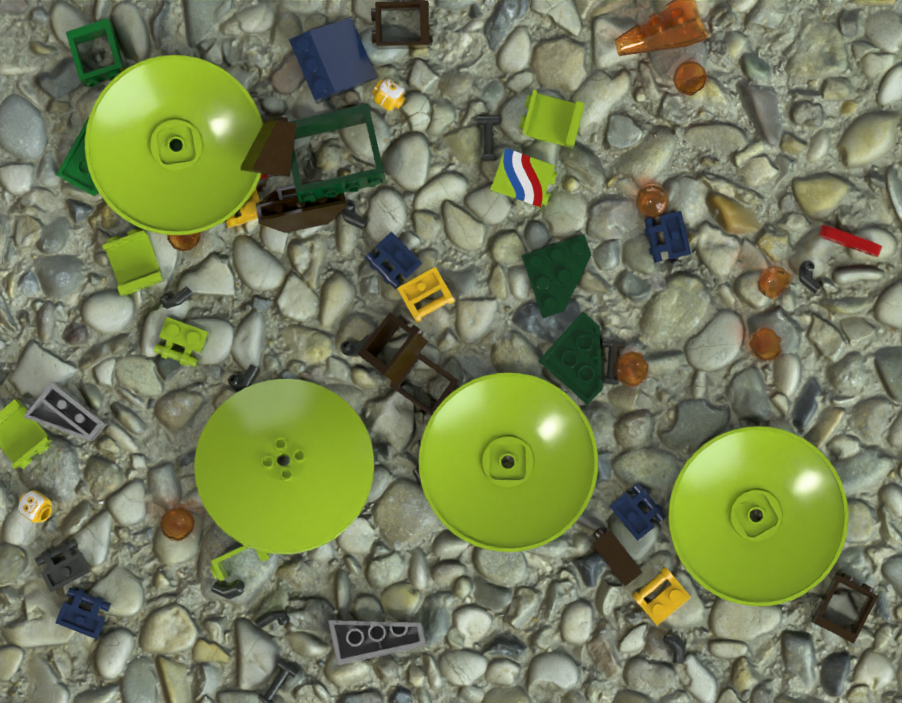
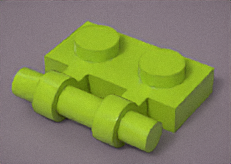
[153,317,209,367]

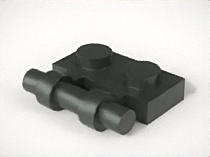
[35,538,91,592]

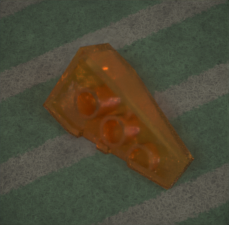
[614,0,709,56]

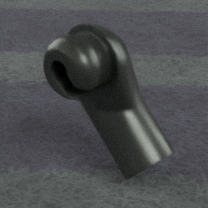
[341,199,367,230]
[799,260,822,294]
[159,286,193,309]
[340,335,369,357]
[228,364,260,389]
[211,580,245,599]
[255,610,290,629]
[663,632,685,664]

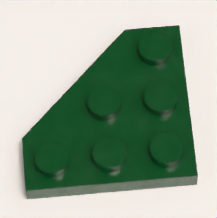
[521,234,591,319]
[538,312,603,405]

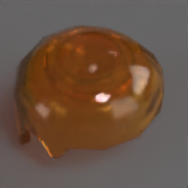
[673,60,707,96]
[636,183,669,218]
[167,232,201,252]
[757,266,792,299]
[748,327,782,362]
[615,351,649,387]
[160,507,195,542]

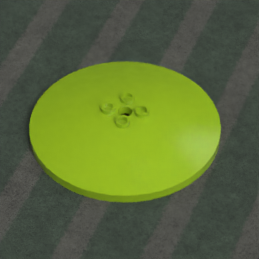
[85,55,263,235]
[419,373,598,552]
[194,379,374,554]
[668,426,849,606]

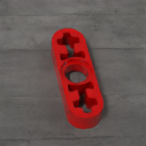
[818,225,882,257]

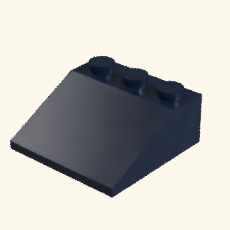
[289,18,377,104]

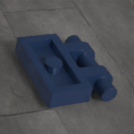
[644,211,691,263]
[365,231,422,290]
[609,482,666,541]
[55,587,112,639]

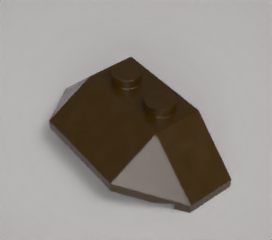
[256,179,347,233]

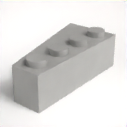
[328,620,427,665]

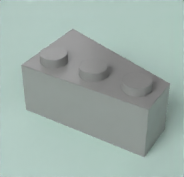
[24,382,108,441]

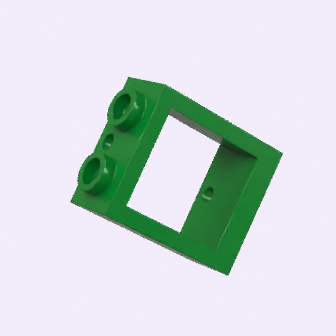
[66,18,126,87]

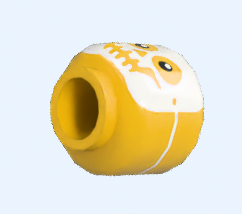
[372,78,406,111]
[18,490,52,523]

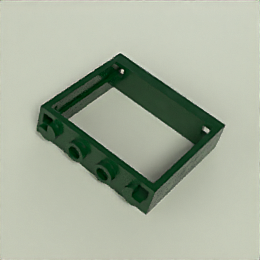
[290,104,387,203]

